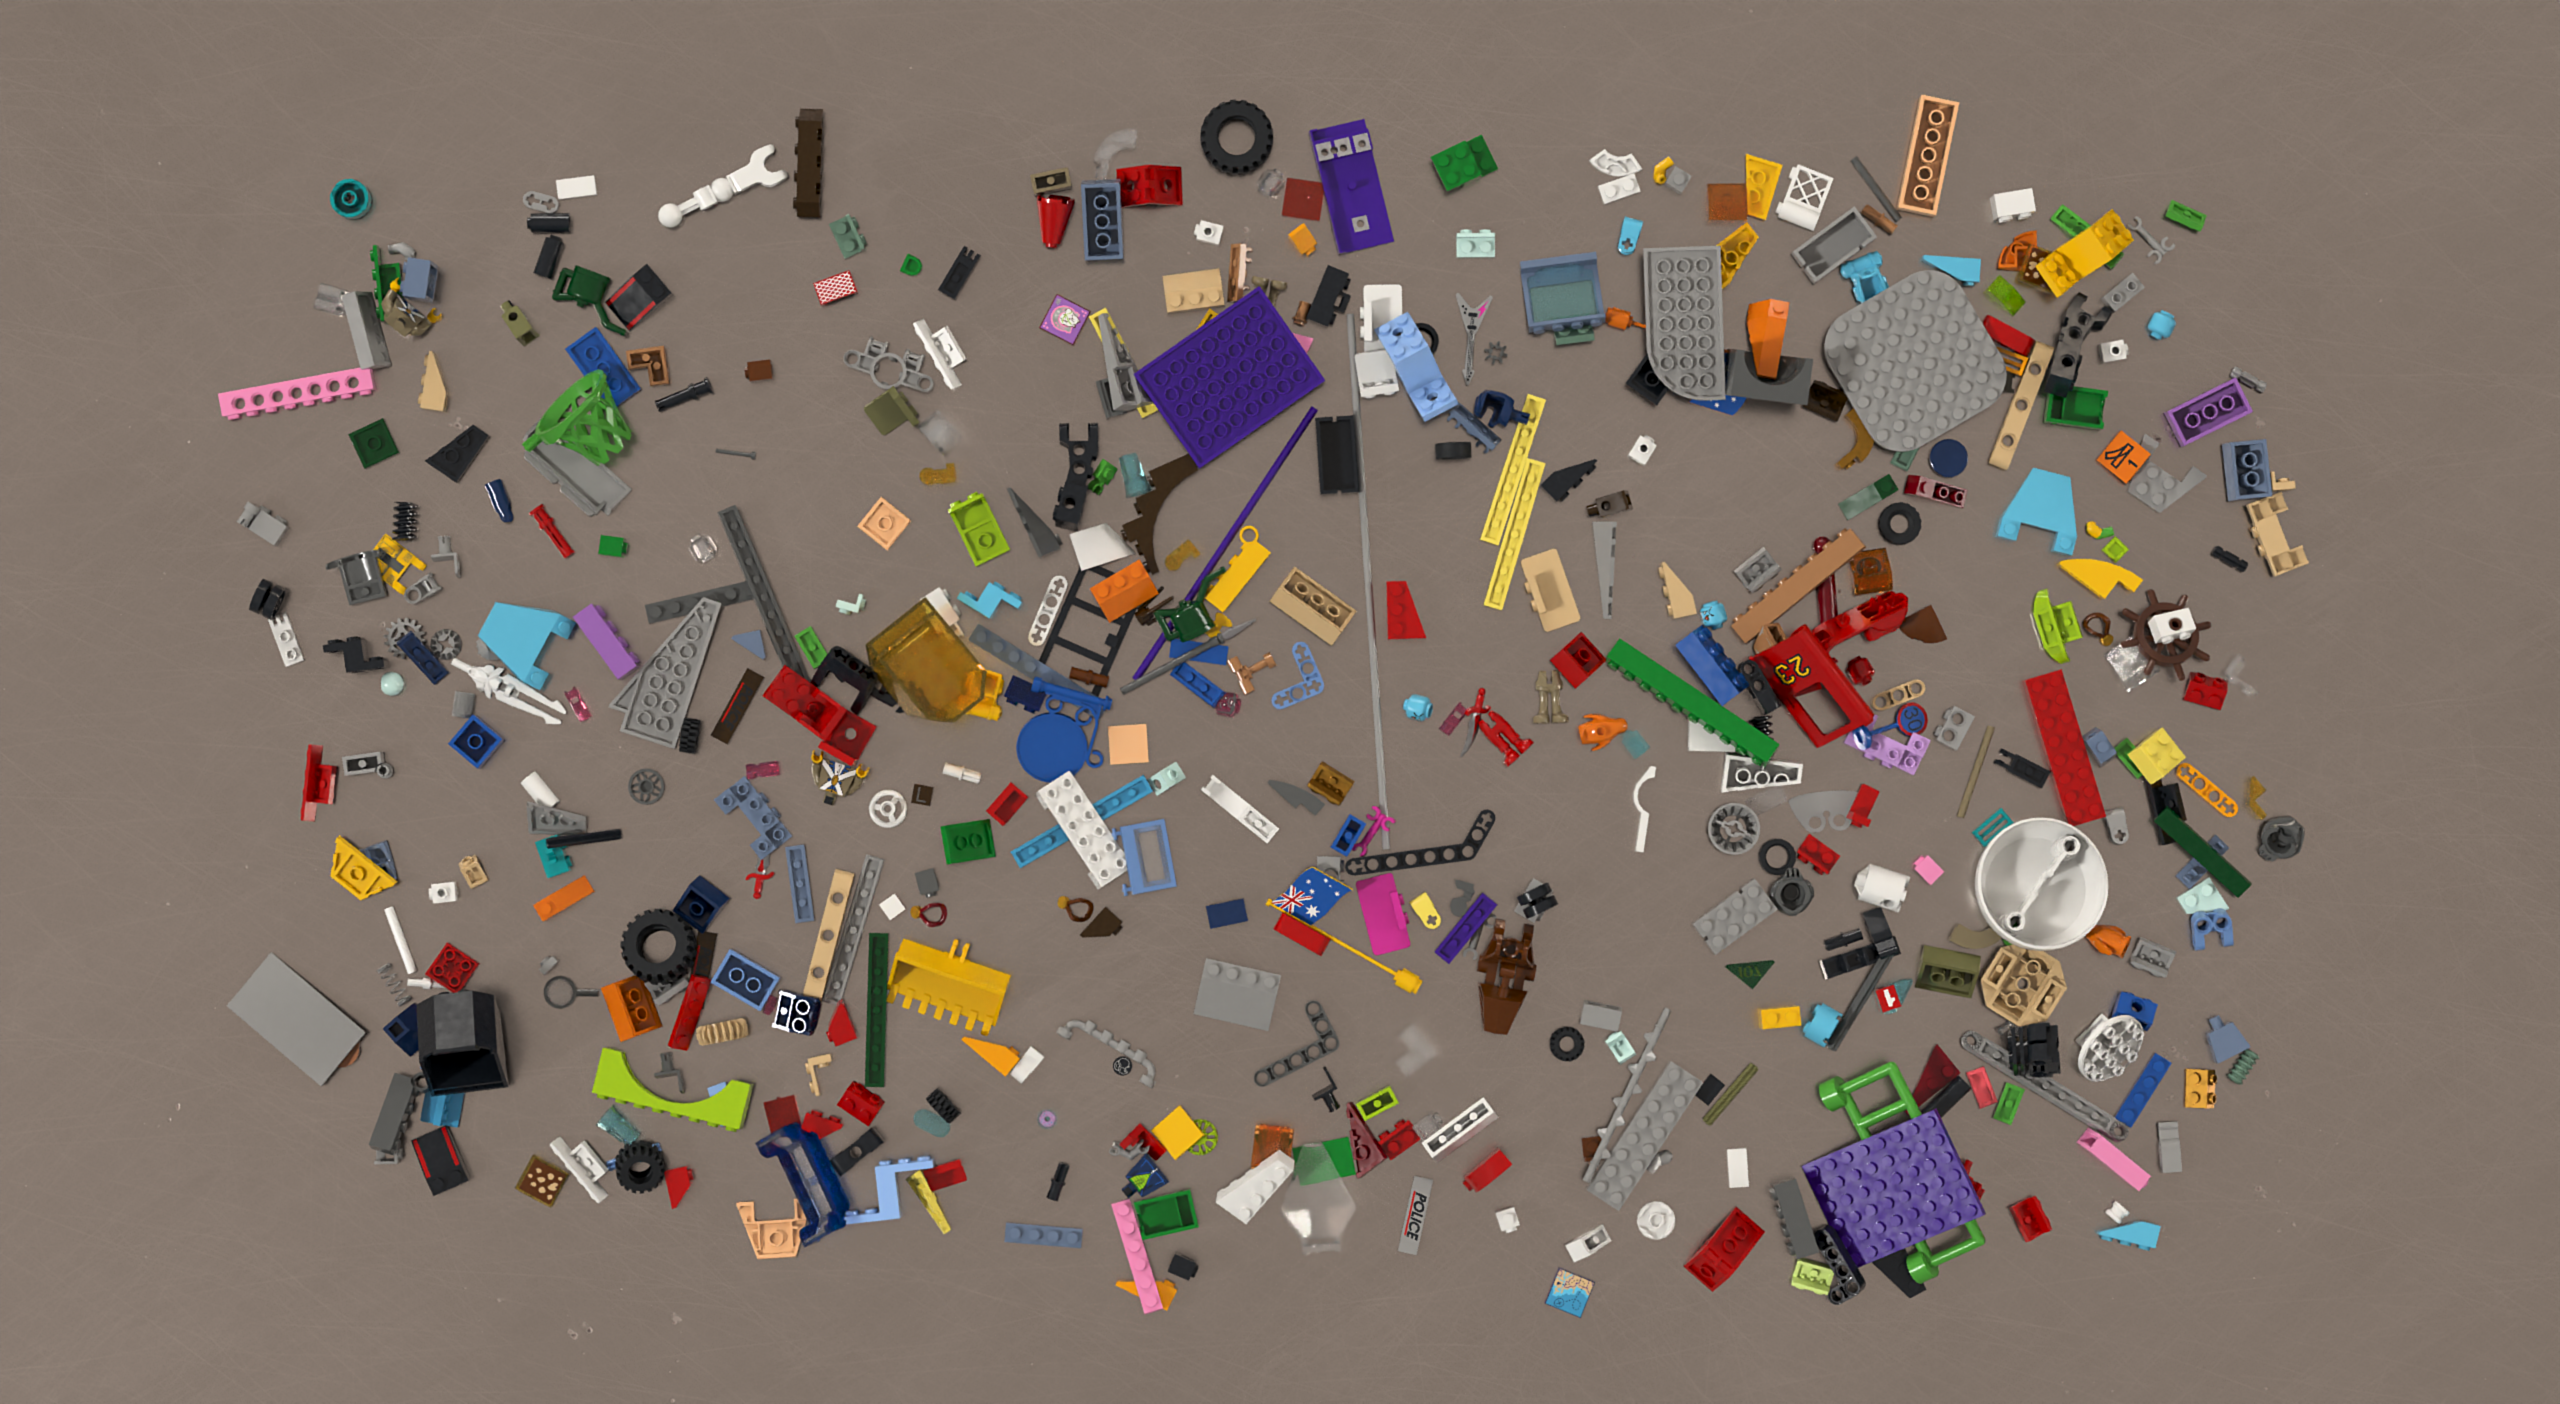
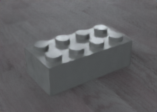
[1769,1177,1819,1259]

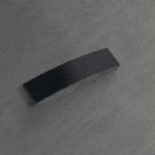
[1819,936,1901,980]

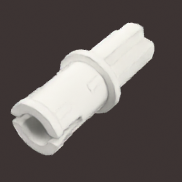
[943,762,982,784]

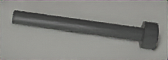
[715,449,756,459]

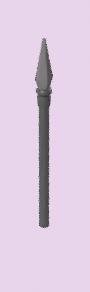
[1120,618,1257,695]

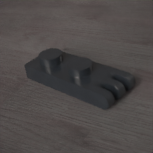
[938,246,981,300]

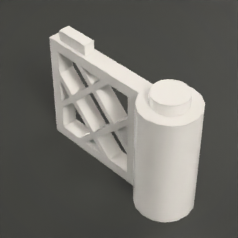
[1775,165,1834,231]

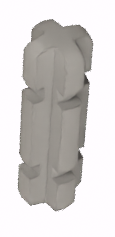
[2230,367,2267,393]

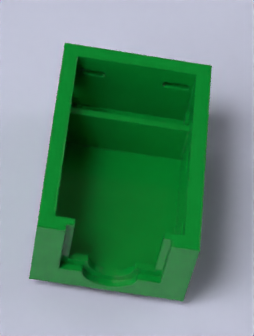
[2043,386,2108,430]
[1134,1189,1199,1240]

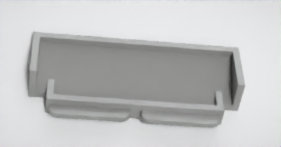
[523,417,632,516]

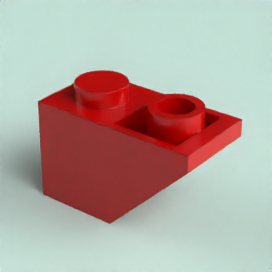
[799,1110,844,1141]

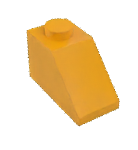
[1288,223,1317,256]

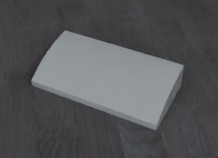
[342,291,392,370]

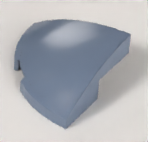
[359,840,397,880]

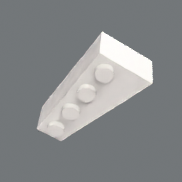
[1721,752,1803,793]
[1216,1150,1295,1224]

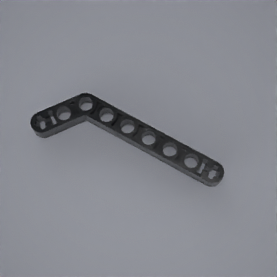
[1345,809,1496,876]

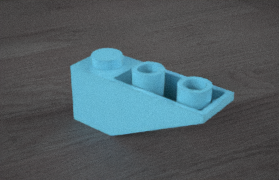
[2097,1220,2161,1251]

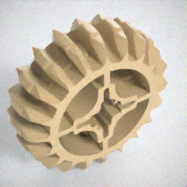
[696,1018,748,1046]

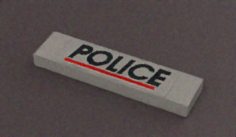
[1398,1176,1433,1255]

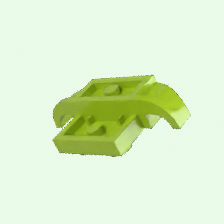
[2033,588,2083,664]

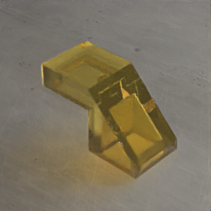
[2246,776,2267,820]

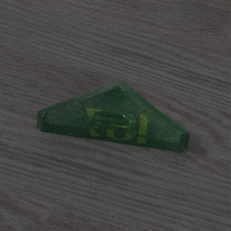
[1725,960,1775,989]

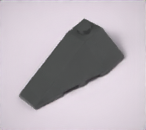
[1007,487,1062,559]

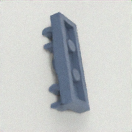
[1447,402,1502,453]
[2175,835,2229,889]

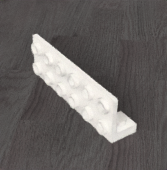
[1035,771,1127,890]

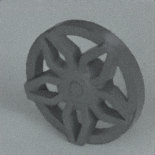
[628,769,664,805]

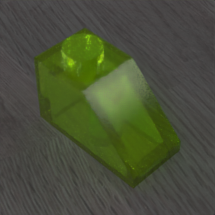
[1985,275,2026,316]

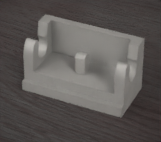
[1580,1000,1622,1032]

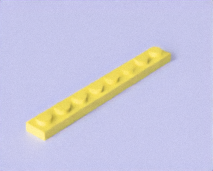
[1480,394,1546,546]
[1484,458,1546,611]

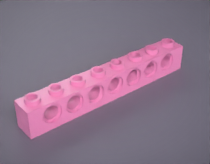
[218,368,376,420]

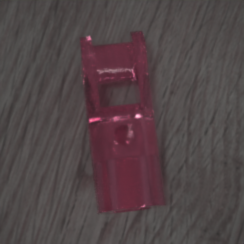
[564,686,591,722]
[1439,702,1468,736]

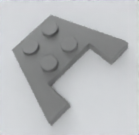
[2127,434,2207,513]

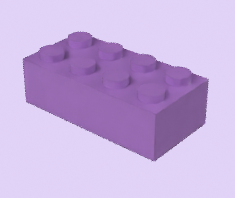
[2164,378,2253,447]
[573,603,640,680]

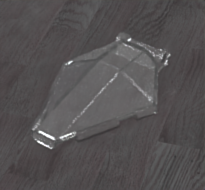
[1280,1142,1356,1255]

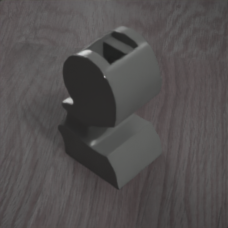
[1450,879,1475,916]

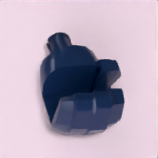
[1474,390,1530,428]

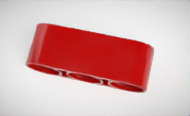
[1983,315,2036,357]
[1273,912,1331,956]

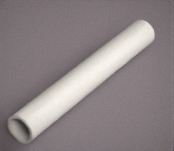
[384,906,417,974]

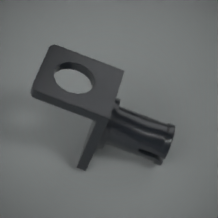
[1312,1067,1340,1112]

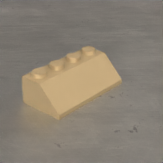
[1270,567,1357,646]

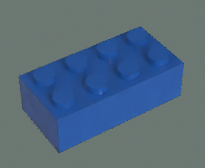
[1675,625,1749,706]

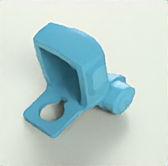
[1840,251,1889,303]

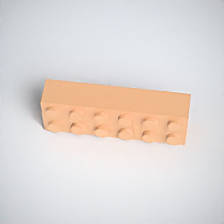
[1896,95,1959,217]

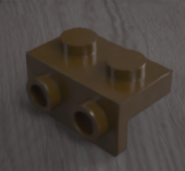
[1802,380,1848,422]

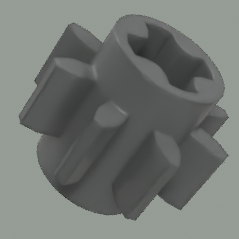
[1484,341,1508,365]

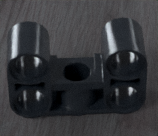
[829,1126,885,1177]

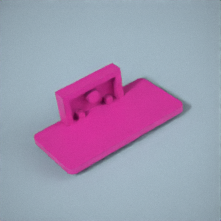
[1356,873,1410,955]

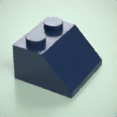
[672,875,730,934]

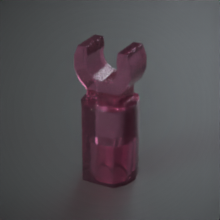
[746,761,780,779]

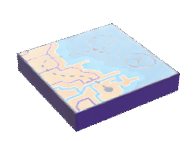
[1545,1268,1595,1318]

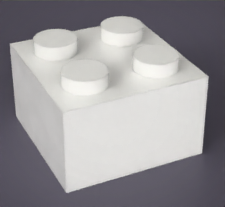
[1990,188,2036,223]

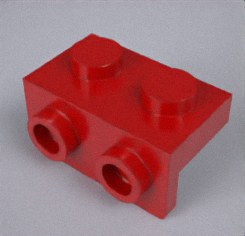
[2184,672,2228,710]
[837,1081,885,1126]
[2009,1196,2052,1242]

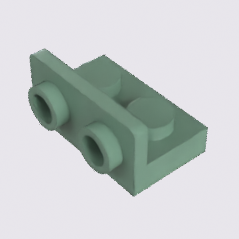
[829,214,867,259]
[1553,314,1595,345]

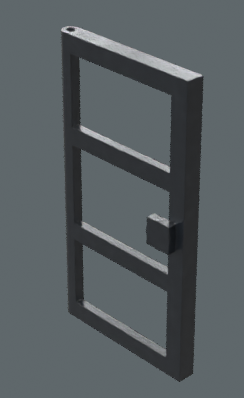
[1039,566,1137,697]

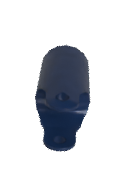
[485,479,513,522]

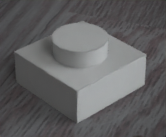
[539,956,559,975]

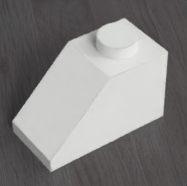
[1565,1224,1612,1262]

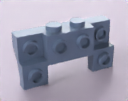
[714,776,793,860]

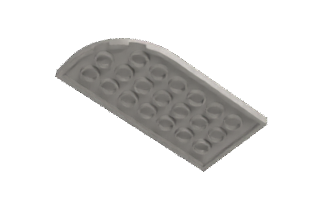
[1643,246,1726,401]

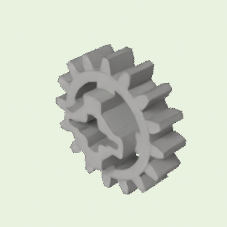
[384,618,426,659]

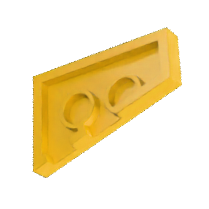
[1745,154,1782,220]

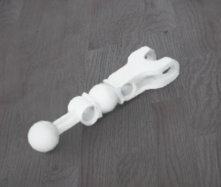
[658,144,789,228]

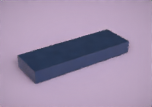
[396,631,449,685]

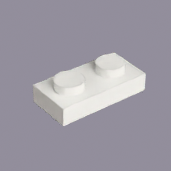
[1598,174,1640,205]

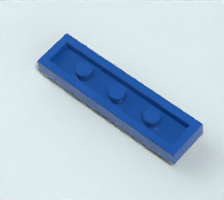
[2114,1053,2172,1128]

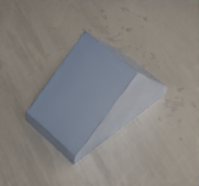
[731,630,767,660]

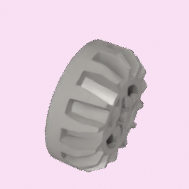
[1708,803,1760,855]

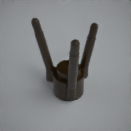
[1134,586,1174,626]

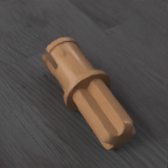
[1861,204,1898,235]

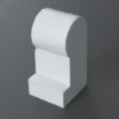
[1010,1046,1044,1084]

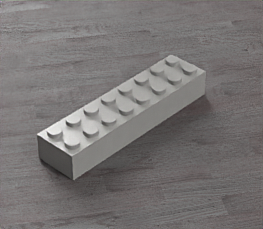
[1586,1061,1703,1211]

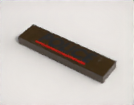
[711,668,765,745]
[689,931,718,1009]

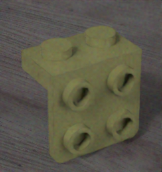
[864,386,919,435]

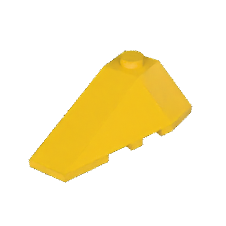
[1716,222,1758,289]

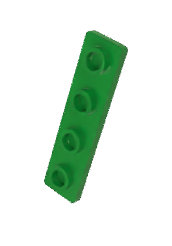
[370,245,404,323]

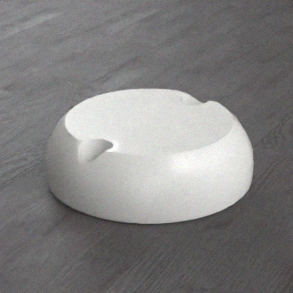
[1975,817,2109,951]

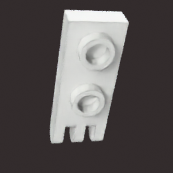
[268,612,304,667]

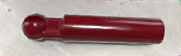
[1813,536,1838,624]

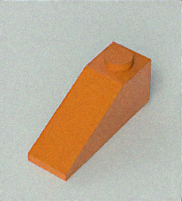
[533,875,595,922]

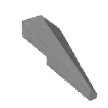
[1098,313,1153,411]
[1592,522,1617,619]

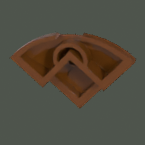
[1899,605,1947,643]

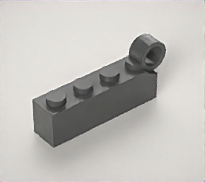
[369,1072,429,1156]

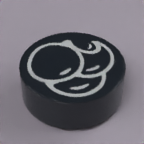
[1113,1056,1132,1076]

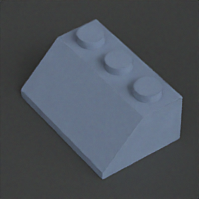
[2222,439,2272,501]

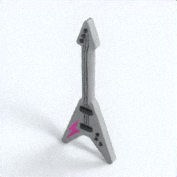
[1456,293,1493,386]

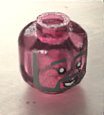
[1215,691,1241,717]

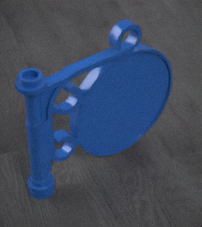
[1016,676,1112,783]

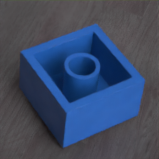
[448,715,505,769]

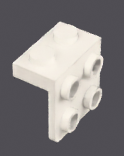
[1355,349,1399,398]

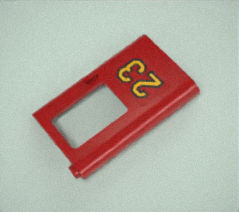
[1748,624,1875,748]

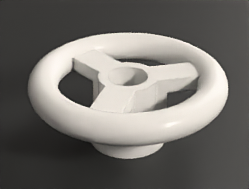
[869,790,907,828]

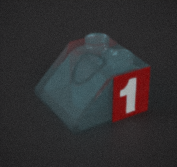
[1872,978,1913,1015]

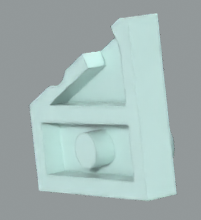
[2176,877,2229,914]

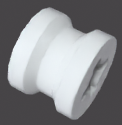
[2105,1201,2130,1225]

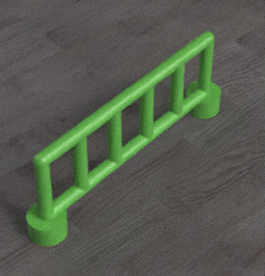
[1819,1062,1985,1284]

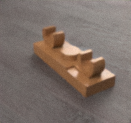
[1227,243,1252,302]

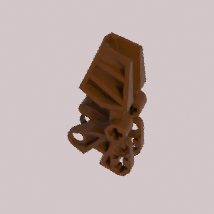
[1477,918,1537,1035]

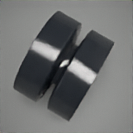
[249,579,286,620]
[1517,882,1558,919]

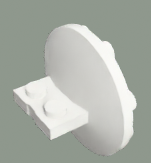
[2075,1014,2144,1082]

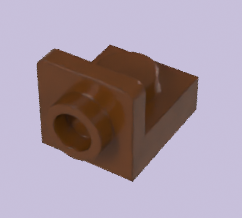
[1581,1136,1604,1165]

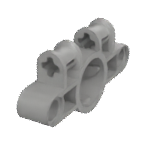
[843,336,934,393]

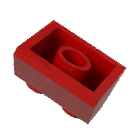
[1550,632,1606,689]

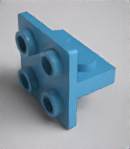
[420,1091,465,1128]

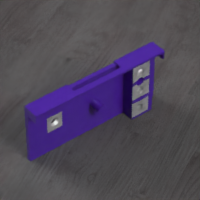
[1308,119,1394,255]

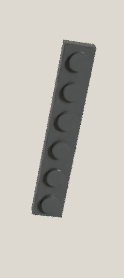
[645,581,754,624]

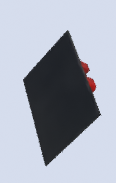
[1695,1074,1725,1106]

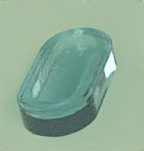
[913,1109,950,1137]

